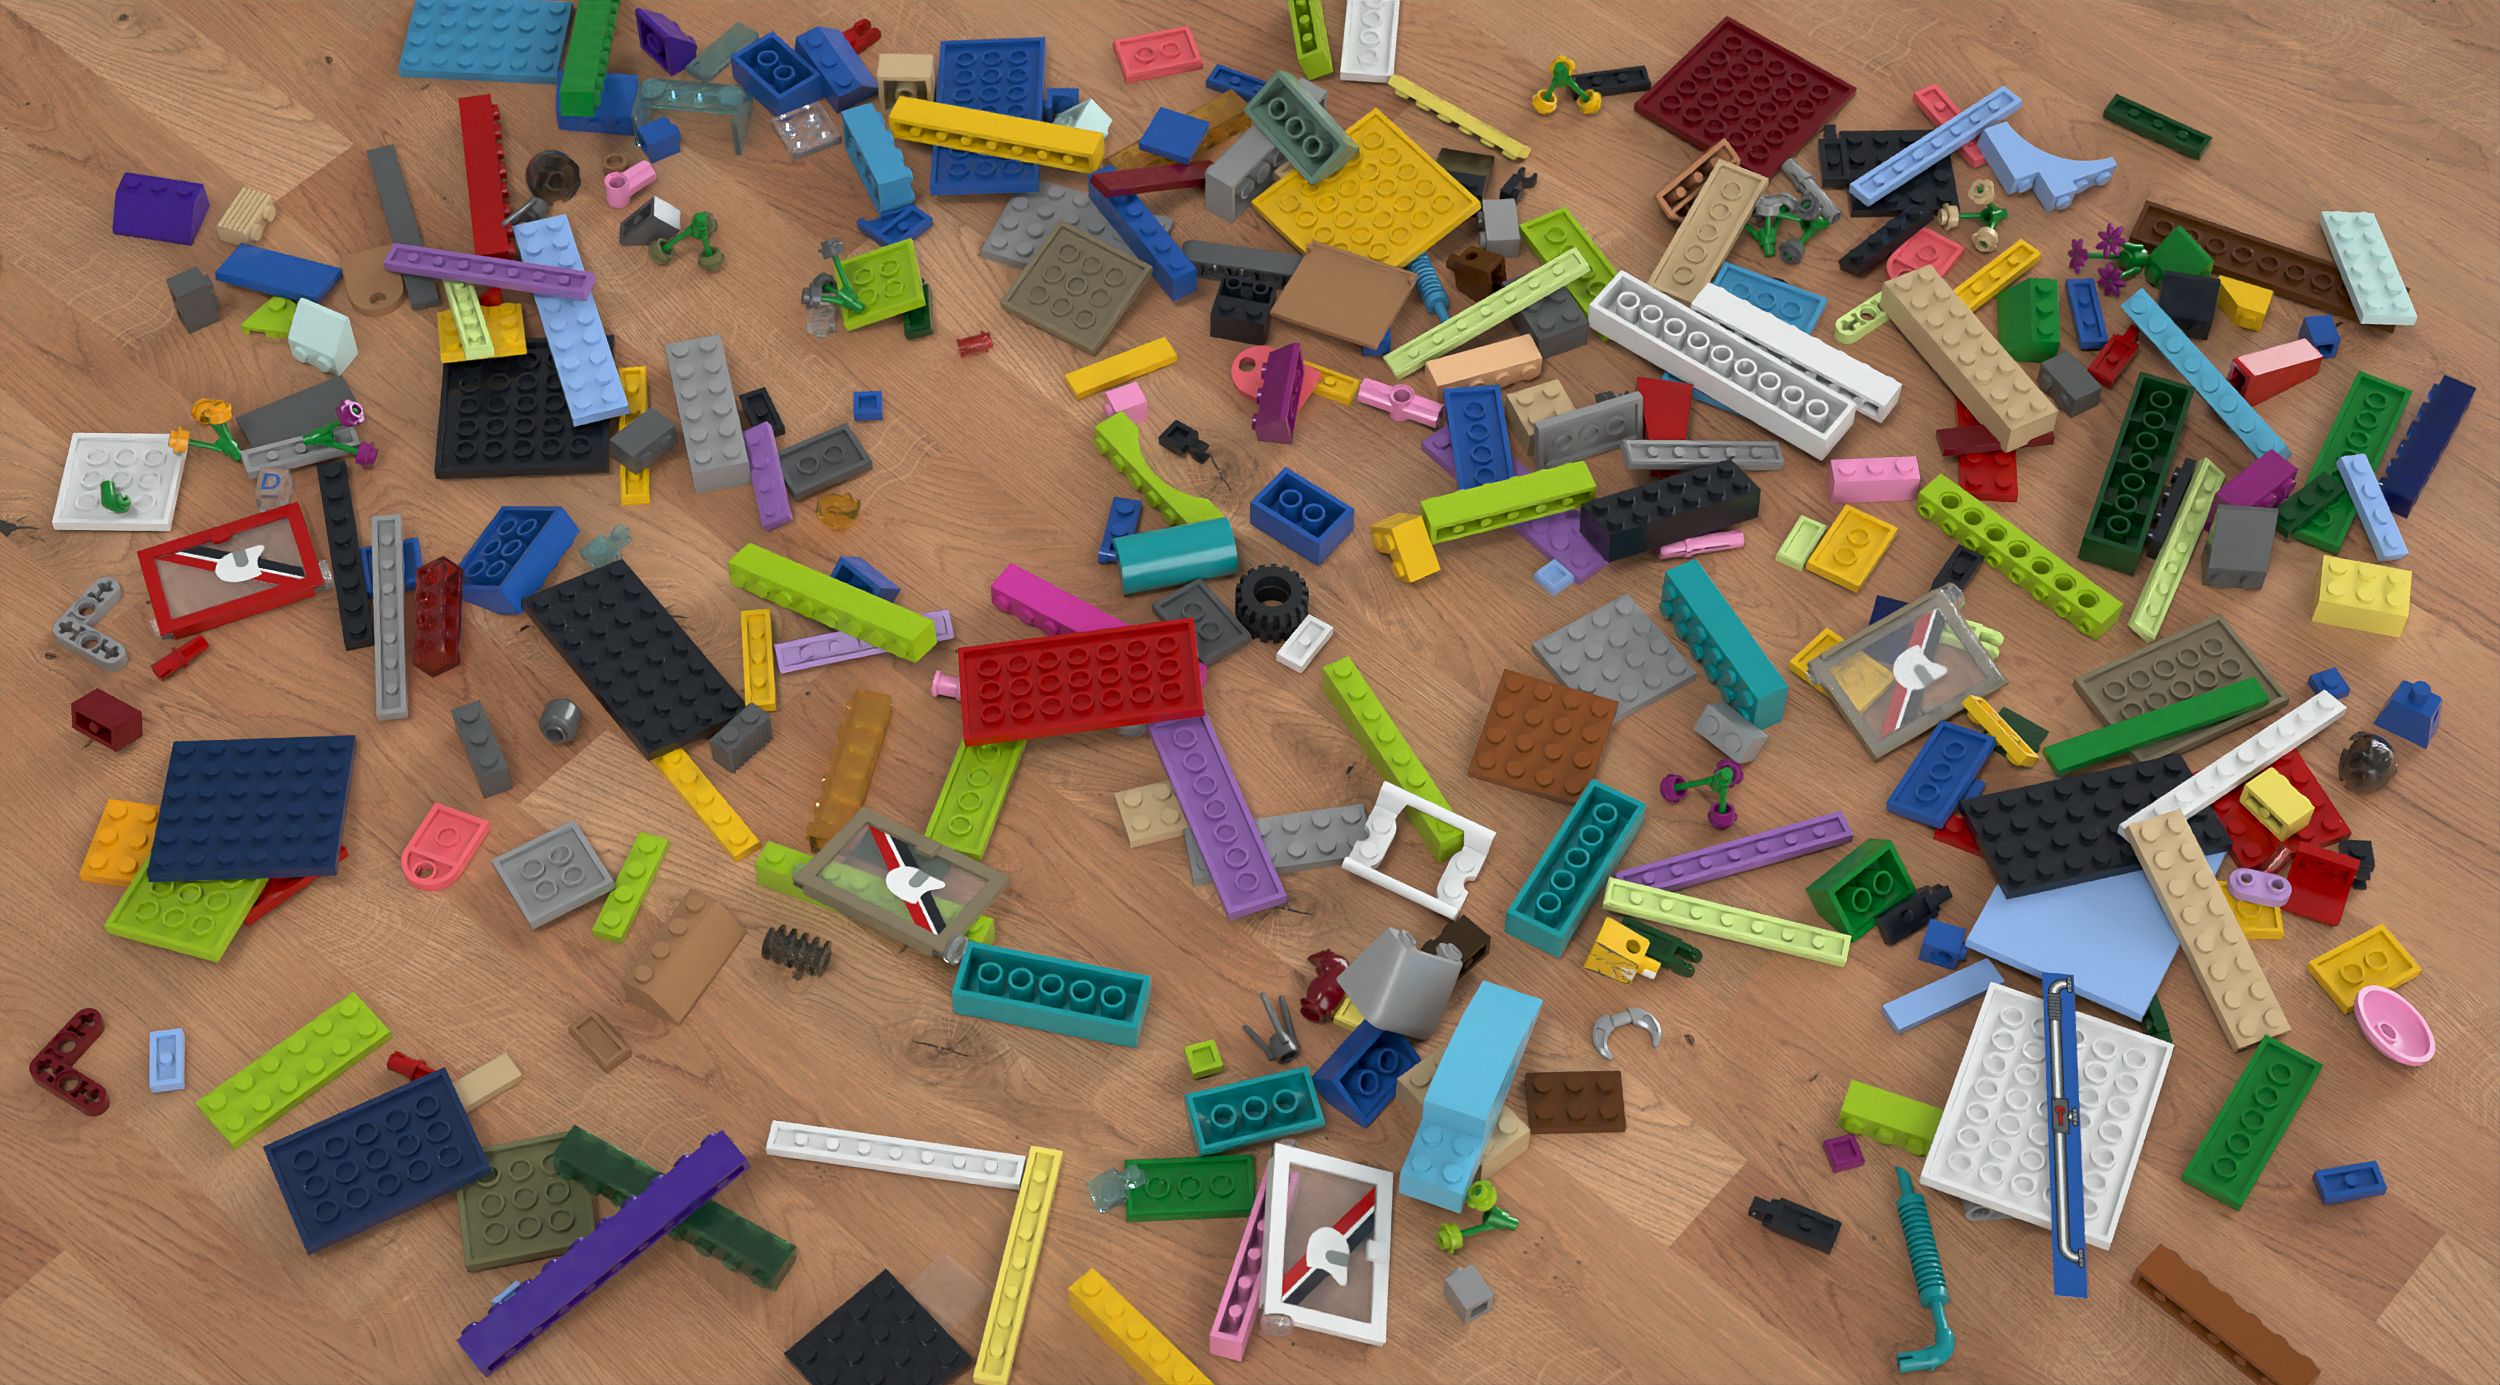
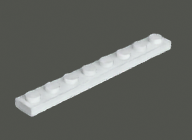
[766,1120,1026,1191]

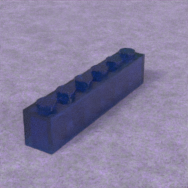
[2378,375,2476,519]

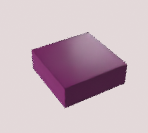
[1822,1133,1865,1173]

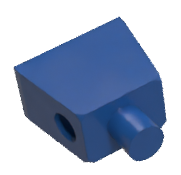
[2374,681,2442,749]

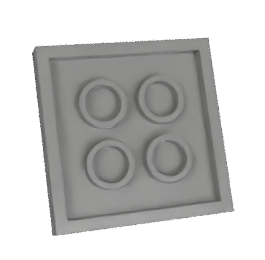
[491,820,616,930]

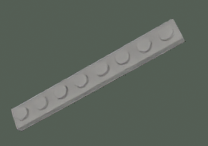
[371,514,409,721]

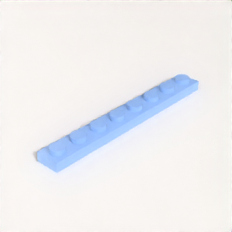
[1849,85,2023,207]

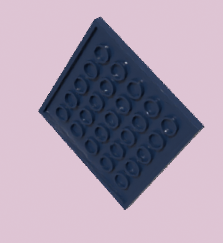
[147,735,357,882]

